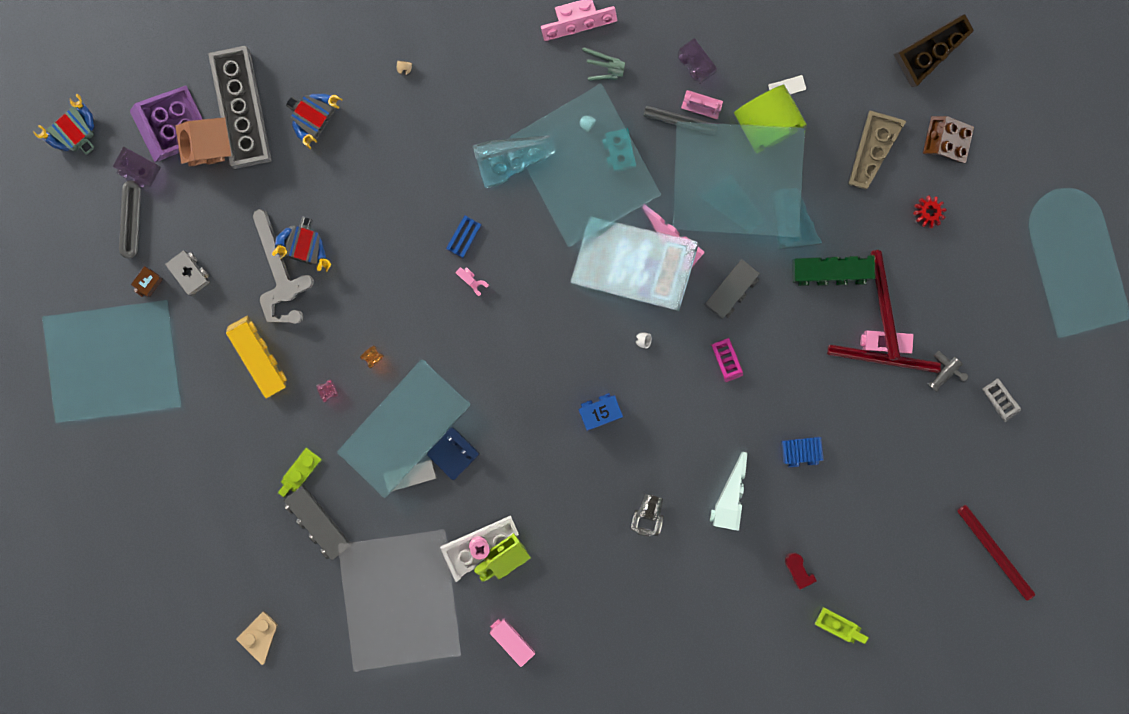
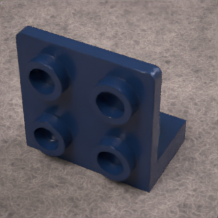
[427,427,480,480]

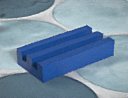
[446,215,481,258]

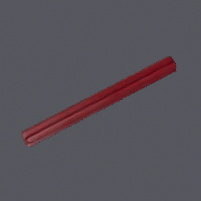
[870,250,900,361]
[827,345,941,373]
[958,505,1035,601]

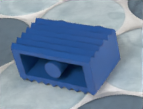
[781,437,824,467]

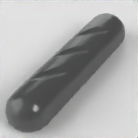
[119,180,141,259]

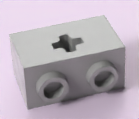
[165,250,210,296]

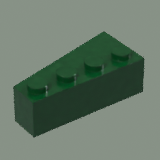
[792,255,875,286]

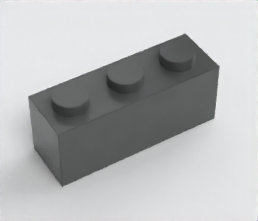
[704,259,760,319]

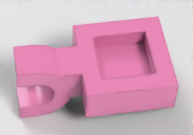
[456,267,489,296]

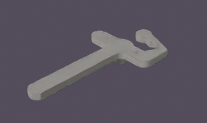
[253,209,314,324]

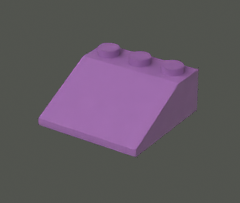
[130,86,203,162]

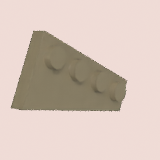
[848,111,906,190]

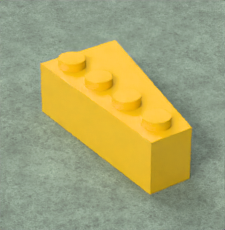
[226,315,287,399]

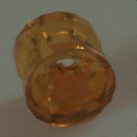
[360,345,384,369]

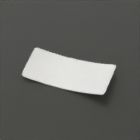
[768,75,806,94]

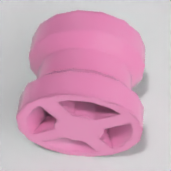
[469,536,490,560]

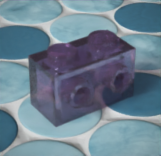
[678,38,717,84]
[113,147,161,187]

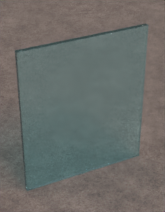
[510,83,661,247]
[673,121,806,237]
[42,300,181,423]

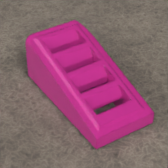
[711,338,743,382]

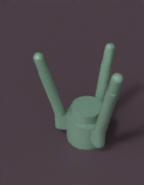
[582,48,625,81]

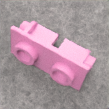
[681,90,723,120]

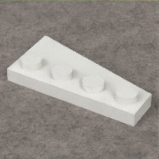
[440,516,519,582]

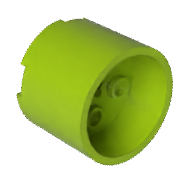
[734,84,807,154]

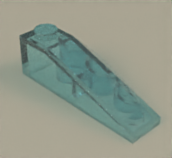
[473,135,554,188]

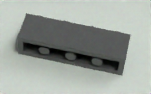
[284,485,352,560]

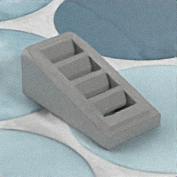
[982,379,1021,422]

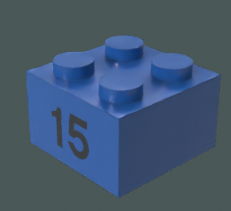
[578,393,623,431]

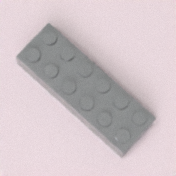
[208,46,272,169]

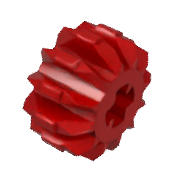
[913,195,947,228]

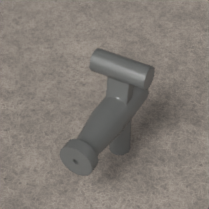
[928,351,968,392]

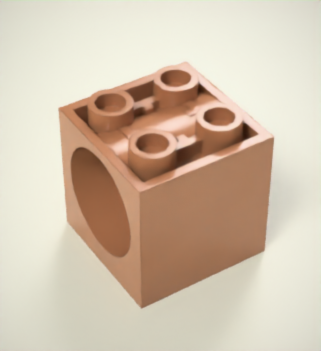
[175,117,231,167]

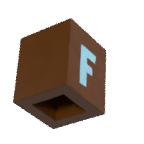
[131,266,164,297]

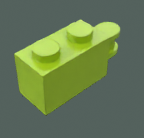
[474,533,531,582]

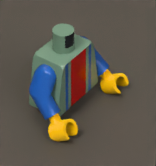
[33,94,95,154]

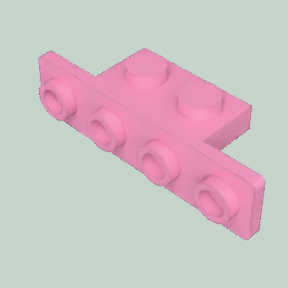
[541,0,617,41]

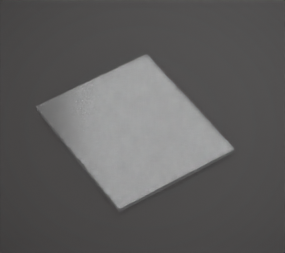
[338,529,461,672]

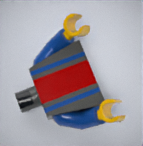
[286,94,343,149]
[272,217,331,272]

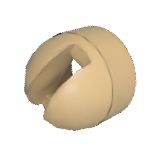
[396,61,412,75]

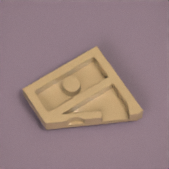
[236,611,278,665]

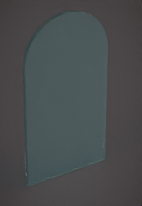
[1029,188,1129,338]

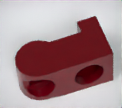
[785,552,817,590]

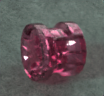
[316,379,338,402]

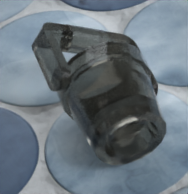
[631,494,664,537]

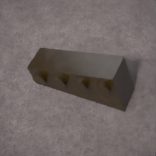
[893,14,974,87]

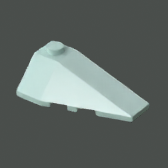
[710,452,747,530]

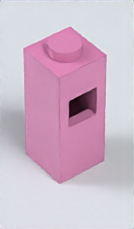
[860,331,914,354]
[490,618,535,667]

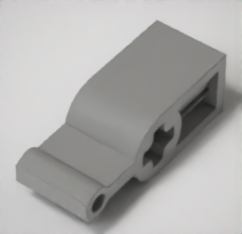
[383,460,437,492]

